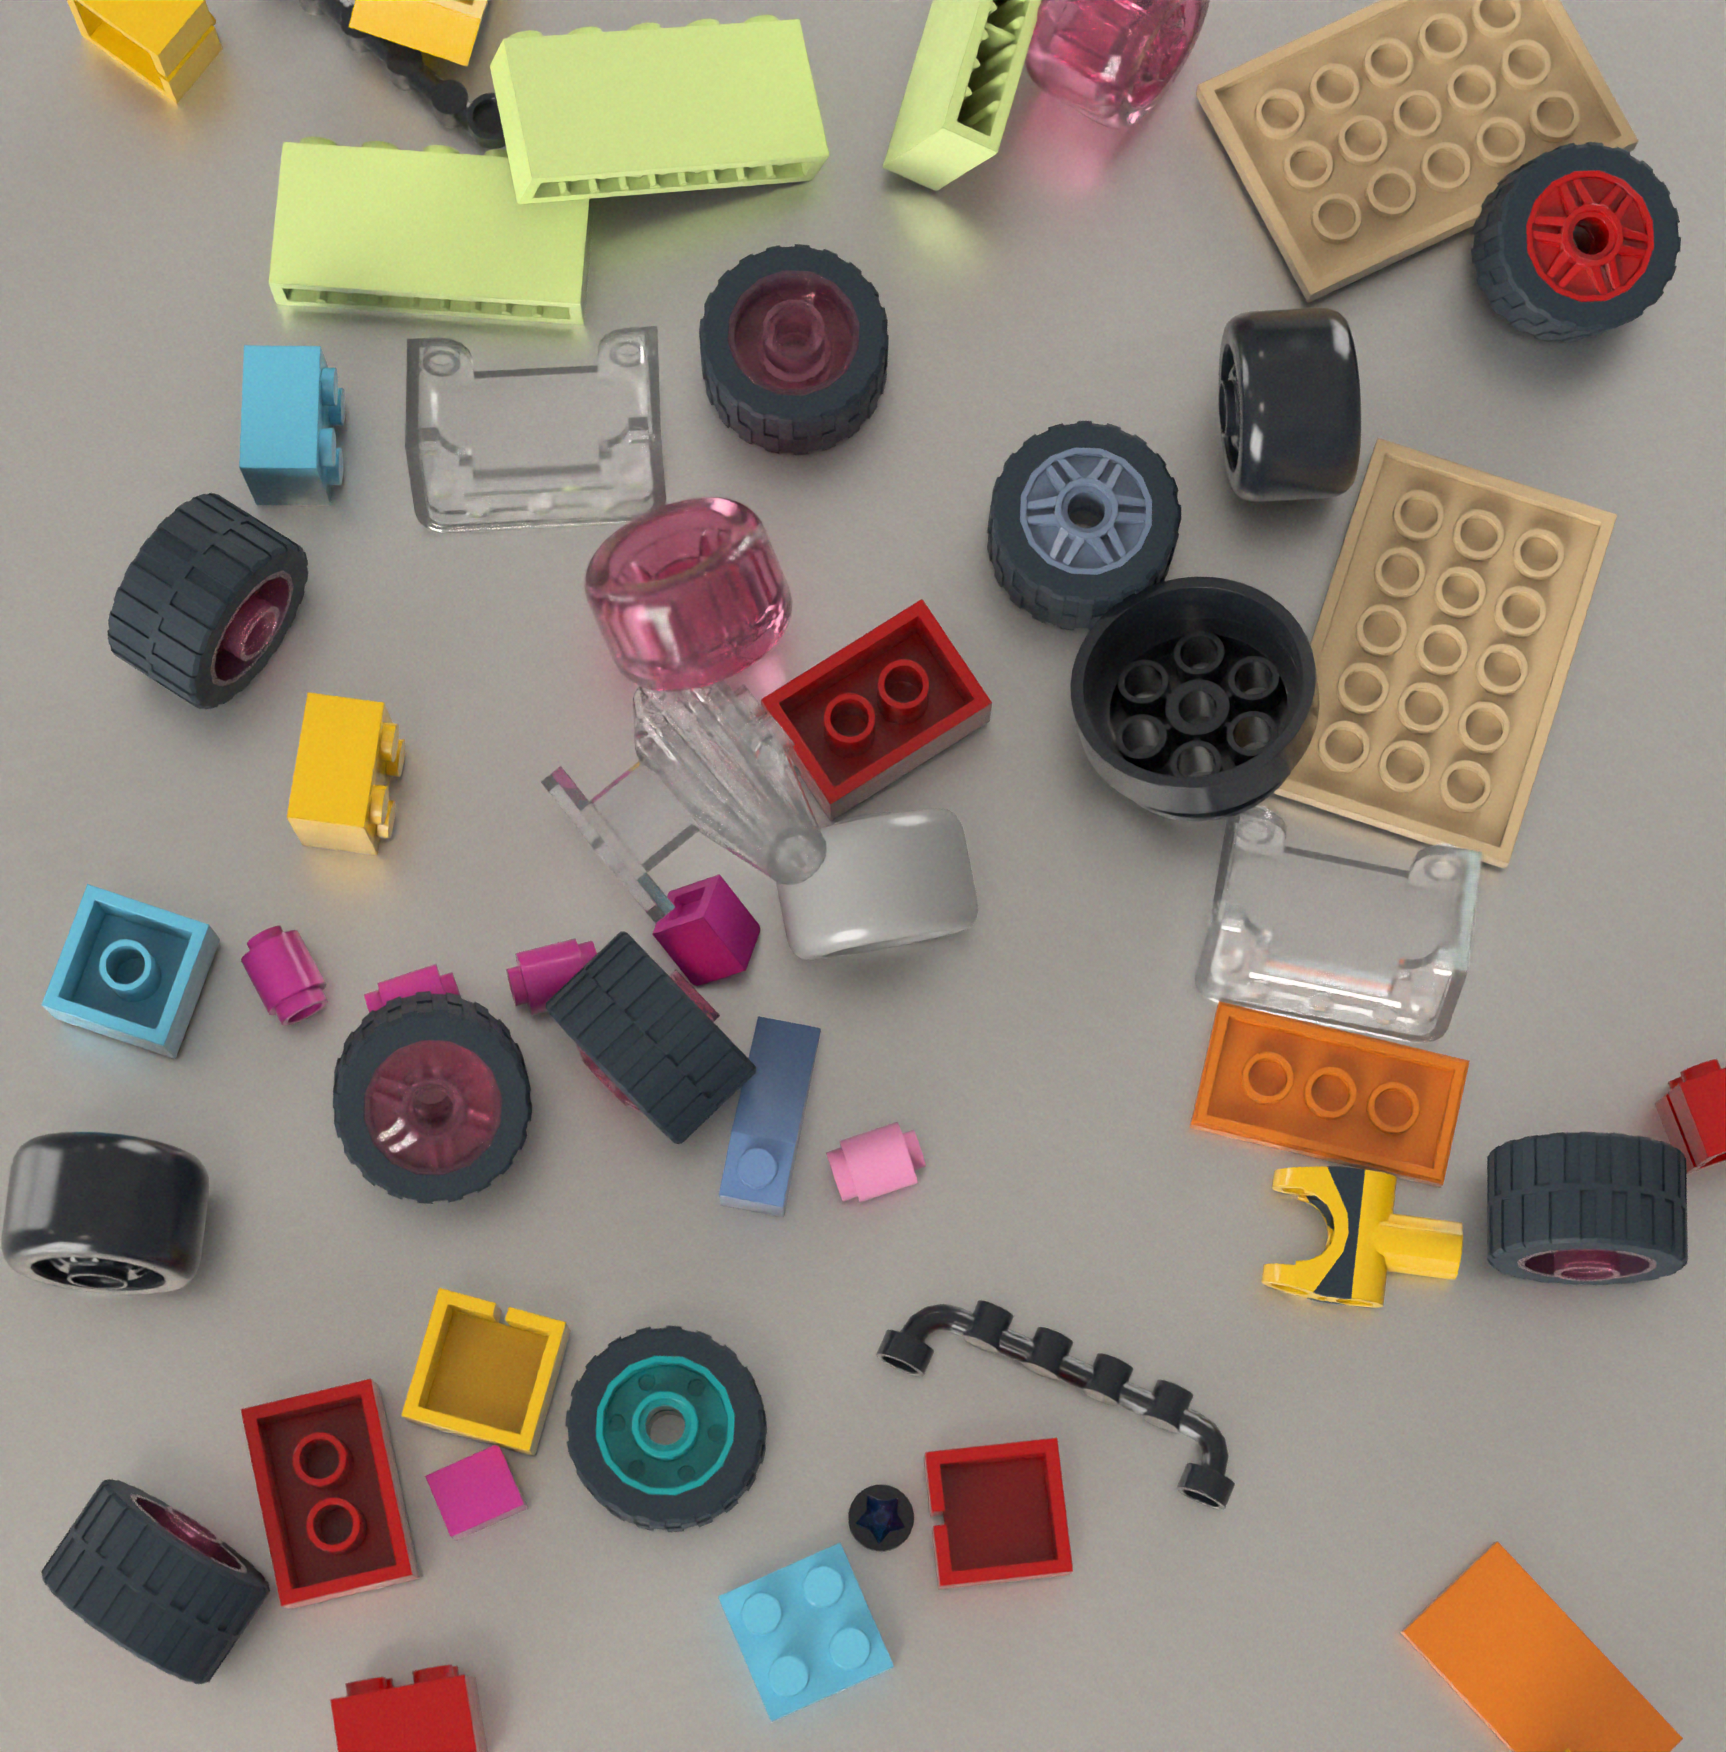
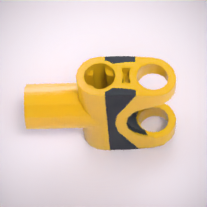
[1262,1166,1463,1308]

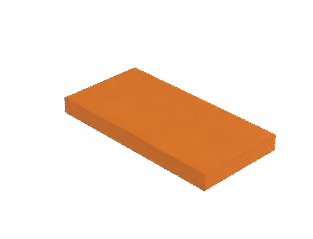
[1189,1001,1470,1188]
[1400,1541,1683,1752]

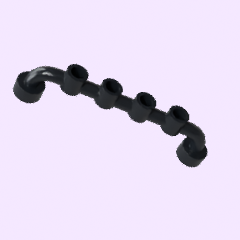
[299,0,506,149]
[876,1300,1235,1510]

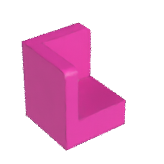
[652,874,760,986]
[425,1446,528,1541]

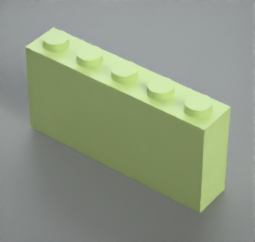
[883,0,1043,191]
[490,15,830,204]
[268,137,595,325]

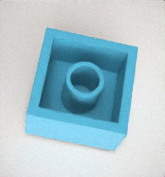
[239,345,345,506]
[41,884,220,1059]
[718,1543,894,1722]

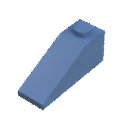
[719,1016,821,1217]

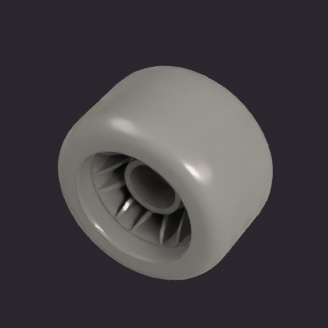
[773,809,978,960]

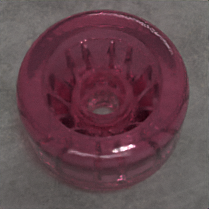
[1025,0,1210,129]
[584,497,793,692]

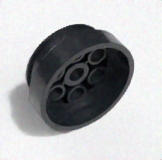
[1070,577,1320,822]

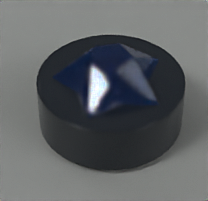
[848,1485,914,1552]

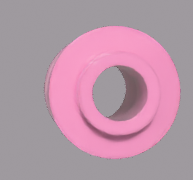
[826,1122,926,1202]

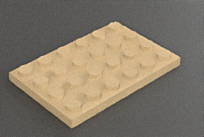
[1196,0,1638,303]
[1274,438,1617,869]

